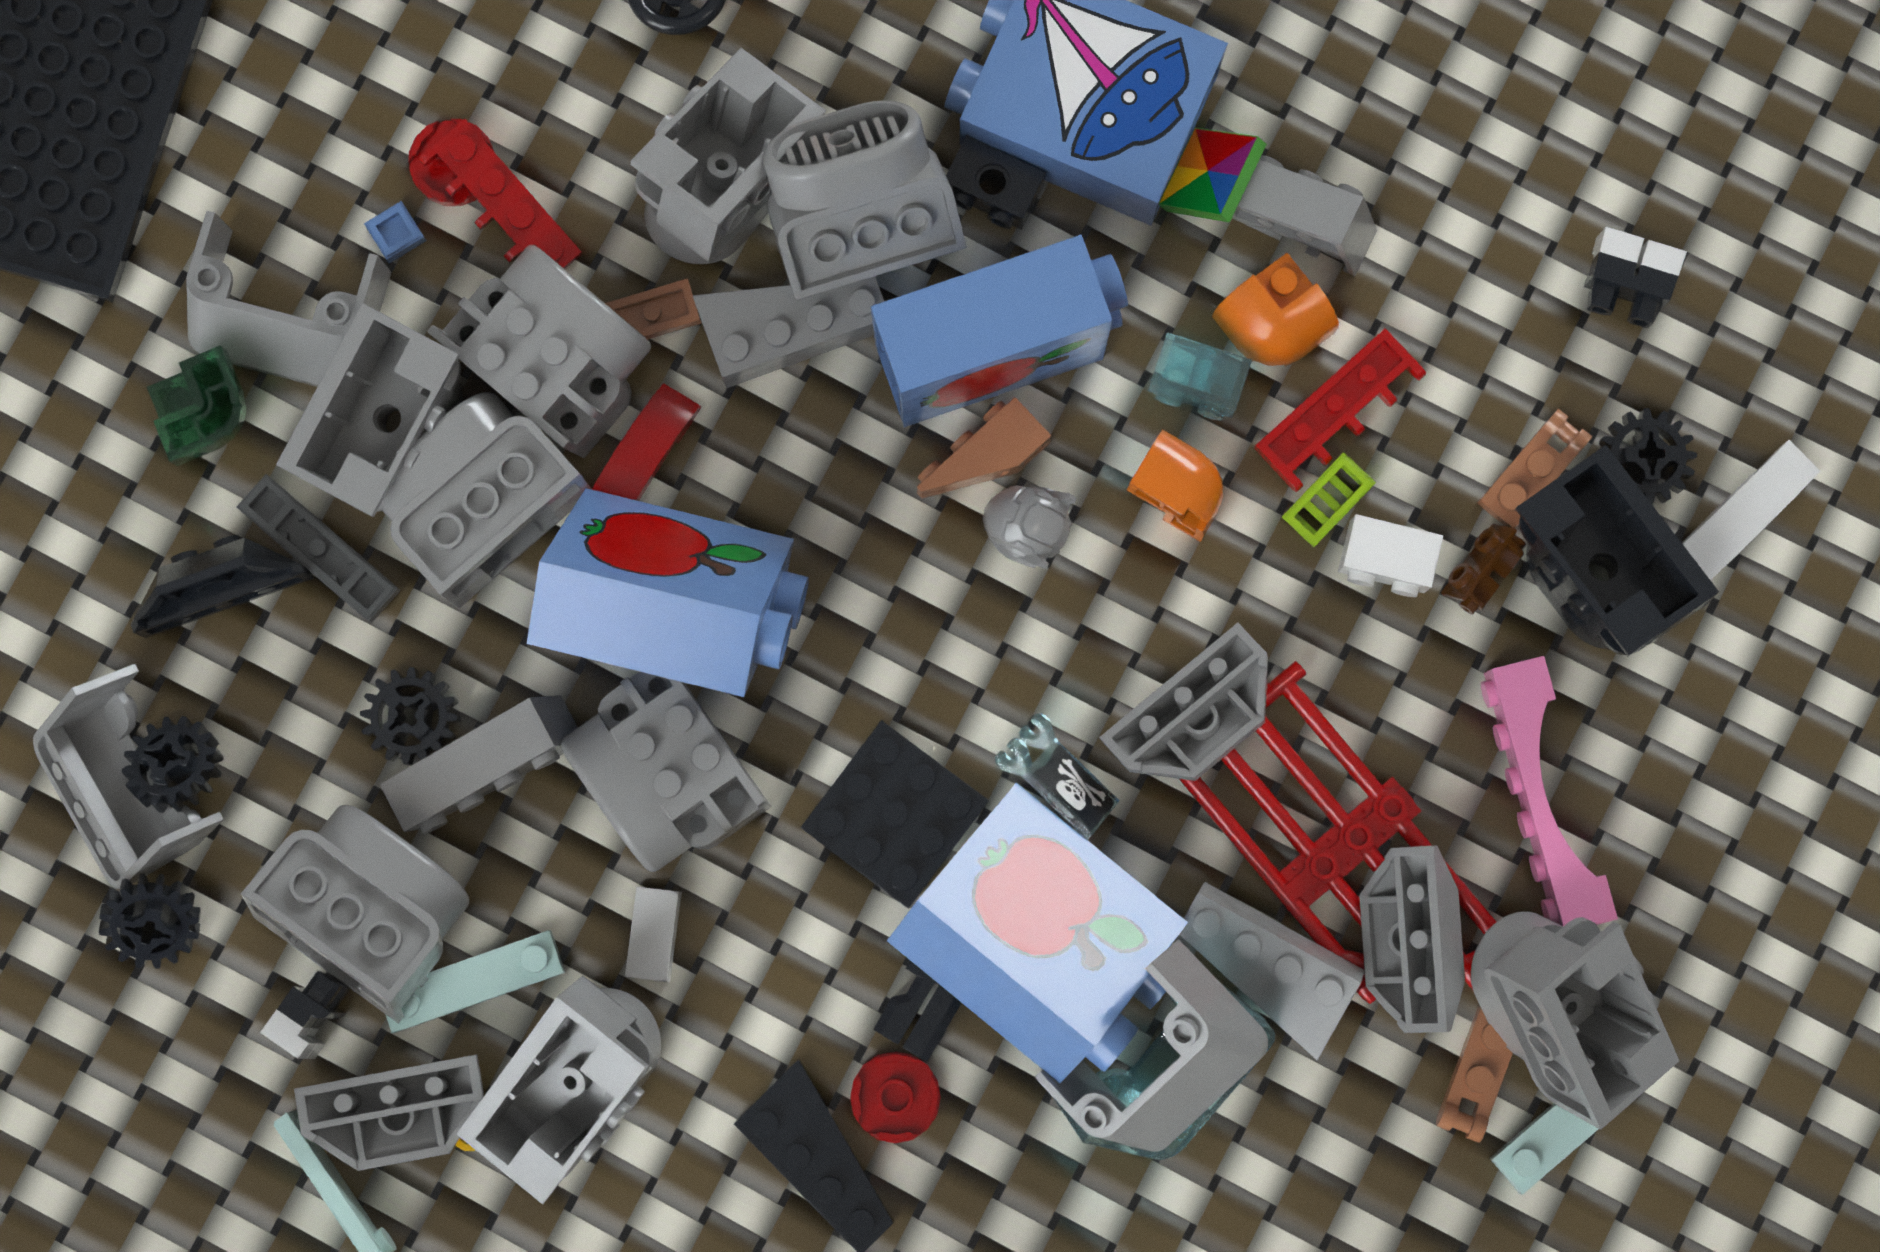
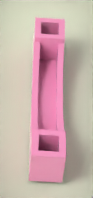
[1481,656,1618,926]

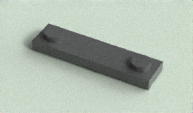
[236,474,401,624]

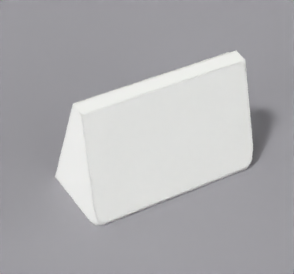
[625,887,682,982]

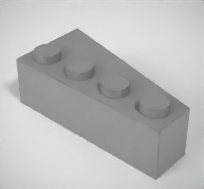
[693,276,884,388]
[380,695,578,834]
[1180,882,1365,1060]

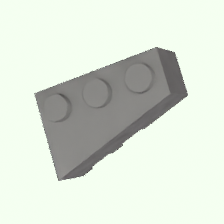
[1232,155,1377,276]

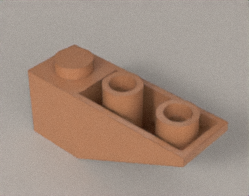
[917,397,1052,499]

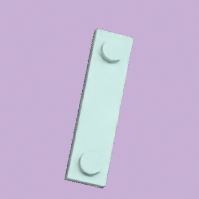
[385,930,565,1034]
[1490,1103,1598,1195]
[274,1110,397,1252]

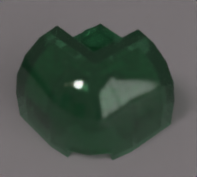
[147,345,246,466]

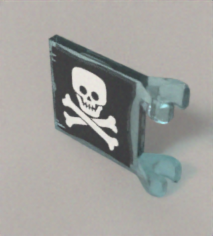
[995,713,1120,840]

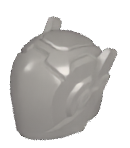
[983,485,1077,569]

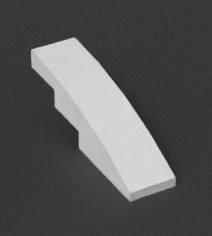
[1682,440,1820,580]

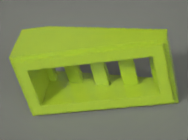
[1282,451,1376,547]

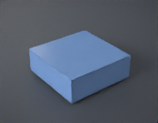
[364,201,426,263]

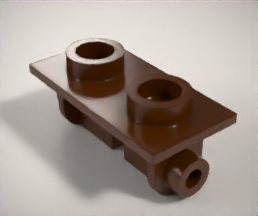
[1441,524,1526,615]

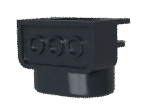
[1516,445,1719,657]

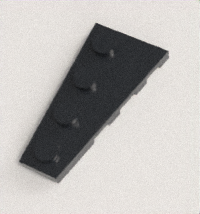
[734,1059,894,1252]

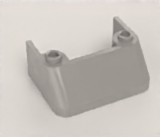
[186,211,392,387]
[33,664,224,889]
[1035,939,1268,1152]

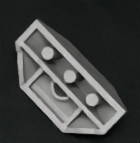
[1099,623,1268,781]
[1359,845,1465,1033]
[294,1055,484,1171]

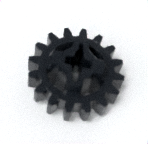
[1598,408,1697,504]
[360,667,461,766]
[122,716,224,813]
[98,873,201,969]

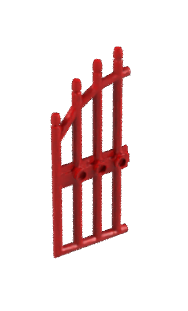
[1179,661,1497,1004]

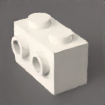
[1338,514,1443,597]

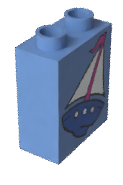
[945,0,1228,226]

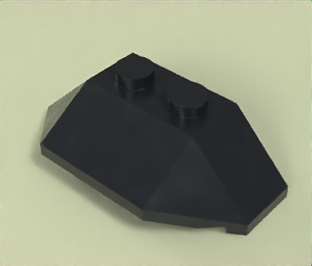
[131,535,314,638]

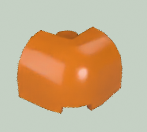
[1212,253,1339,367]
[1127,429,1224,542]

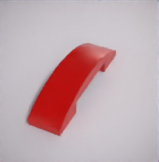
[592,383,701,501]

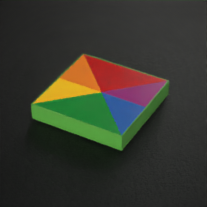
[1159,128,1267,223]

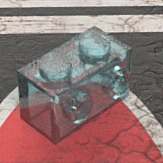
[1148,332,1252,420]

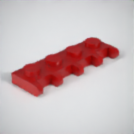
[419,118,582,269]
[1254,328,1426,492]

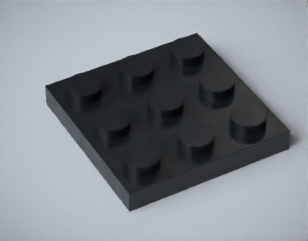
[800,720,989,909]

